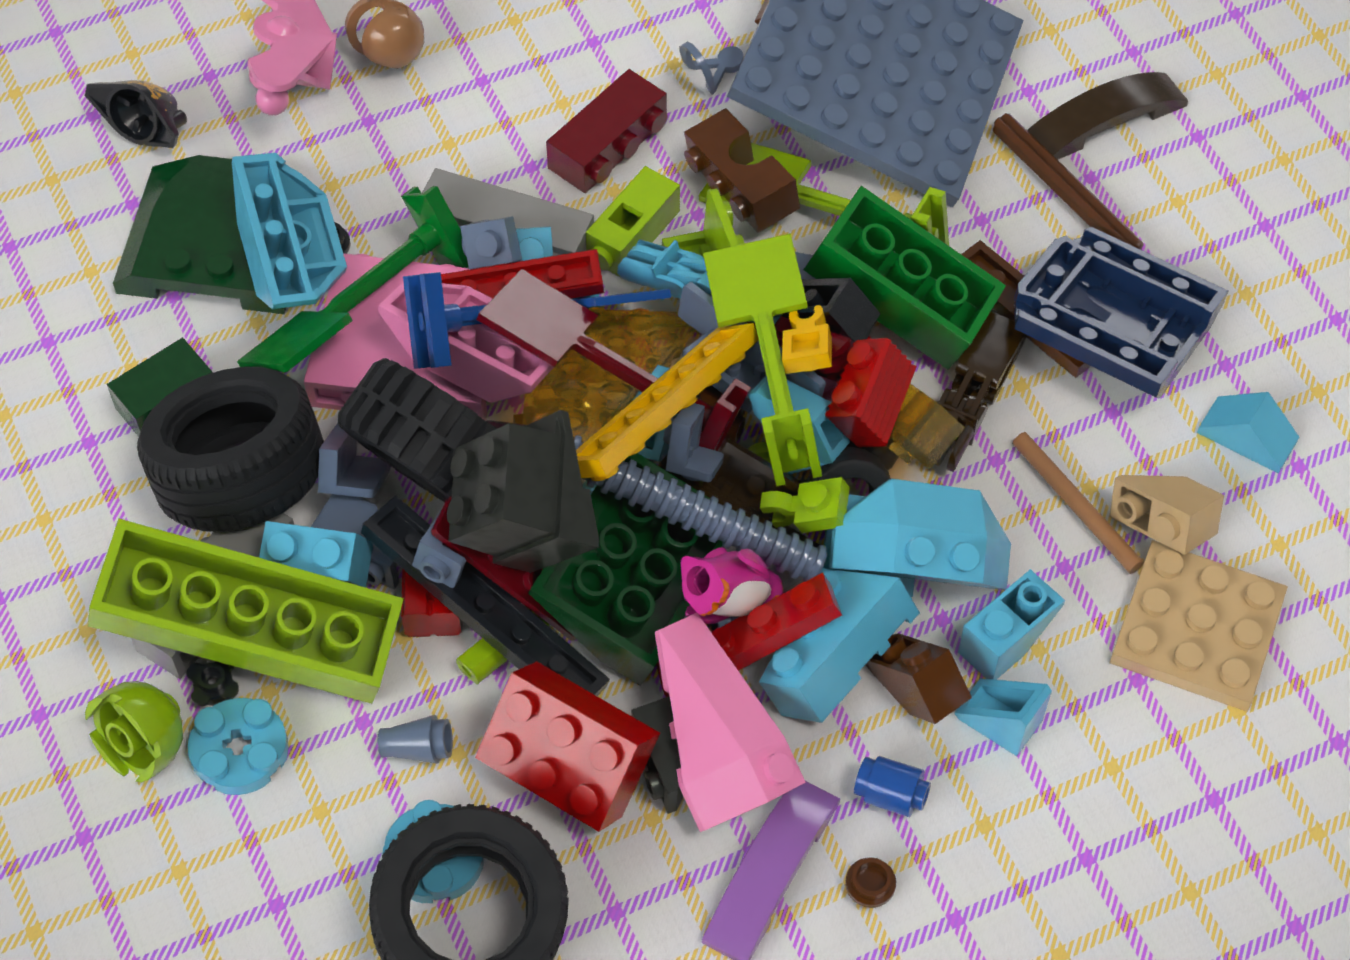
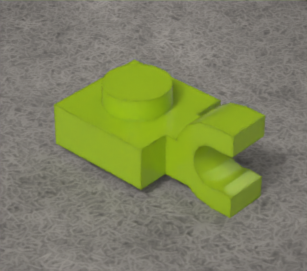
[760,477,850,533]

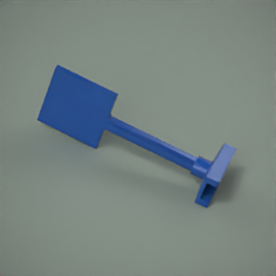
[403,272,671,369]

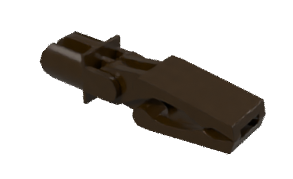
[913,311,1027,472]

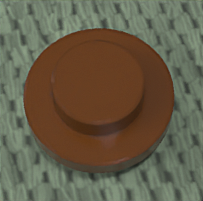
[845,857,896,908]

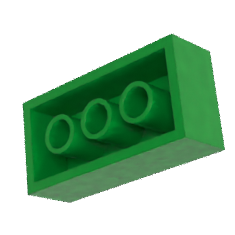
[803,186,1006,370]

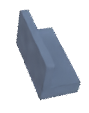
[318,423,391,498]

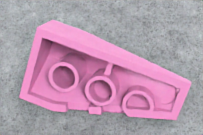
[655,613,806,832]

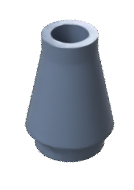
[377,715,453,764]

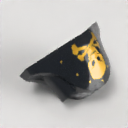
[84,80,187,148]

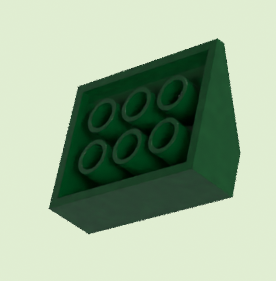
[528,453,724,686]

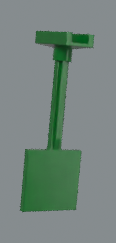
[237,186,469,372]

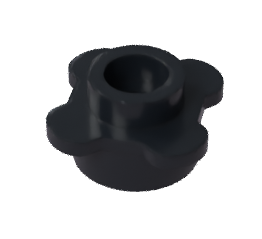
[186,661,239,706]

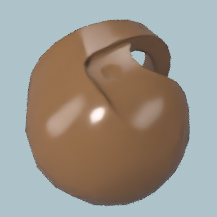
[345,0,424,69]

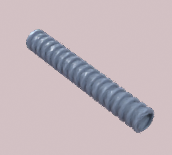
[574,435,827,582]

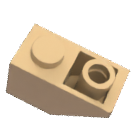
[1110,475,1224,555]

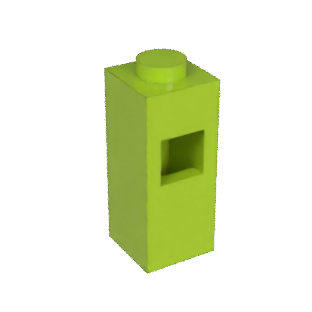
[585,166,680,278]

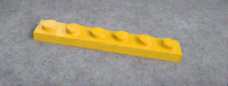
[576,323,759,481]

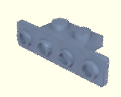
[678,282,826,413]

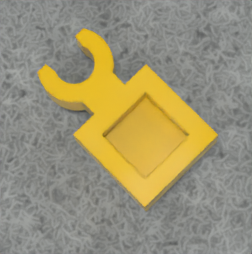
[782,305,832,374]

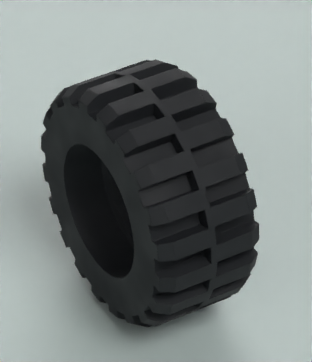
[338,358,496,503]

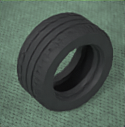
[137,367,324,532]
[369,804,569,960]

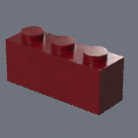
[546,69,668,193]

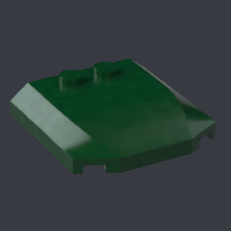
[113,155,287,315]

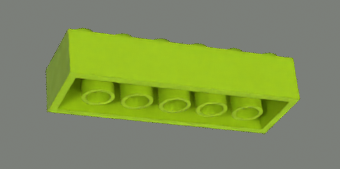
[88,518,404,704]

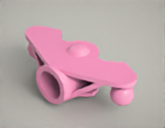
[247,0,337,115]

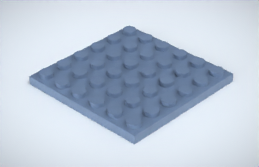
[727,0,1024,208]

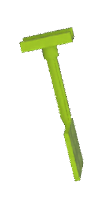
[698,143,949,246]
[703,233,822,486]

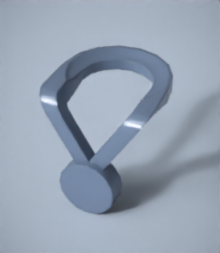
[679,41,744,95]

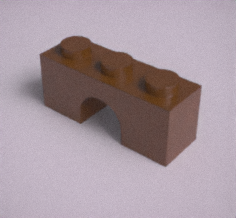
[684,108,800,233]

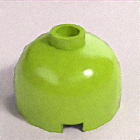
[85,681,183,783]

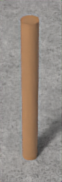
[1012,432,1144,574]

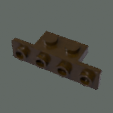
[658,439,820,548]

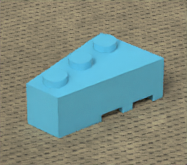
[759,568,920,723]

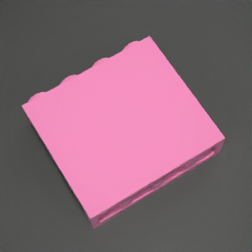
[304,253,487,421]

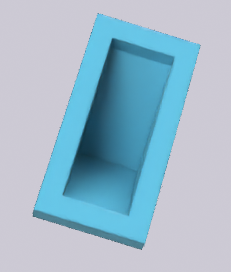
[1197,392,1299,474]
[954,678,1052,756]

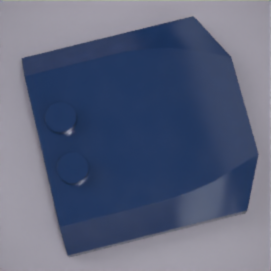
[1014,227,1229,398]

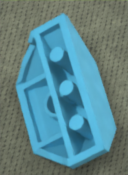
[232,153,347,309]
[829,479,1011,590]

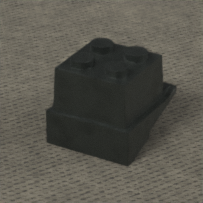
[447,410,599,573]

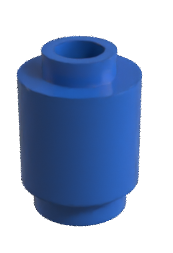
[854,756,931,817]

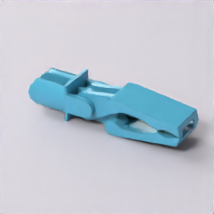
[617,239,782,324]

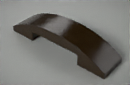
[1027,72,1188,160]

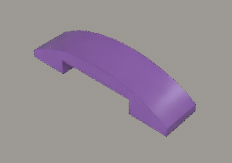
[702,781,840,960]

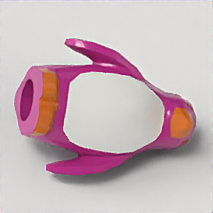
[680,547,784,624]

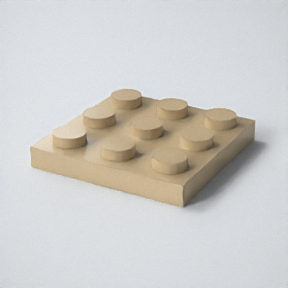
[1109,540,1288,712]

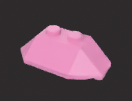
[378,281,554,403]

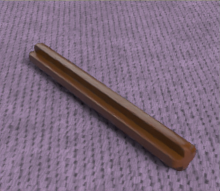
[993,113,1144,249]

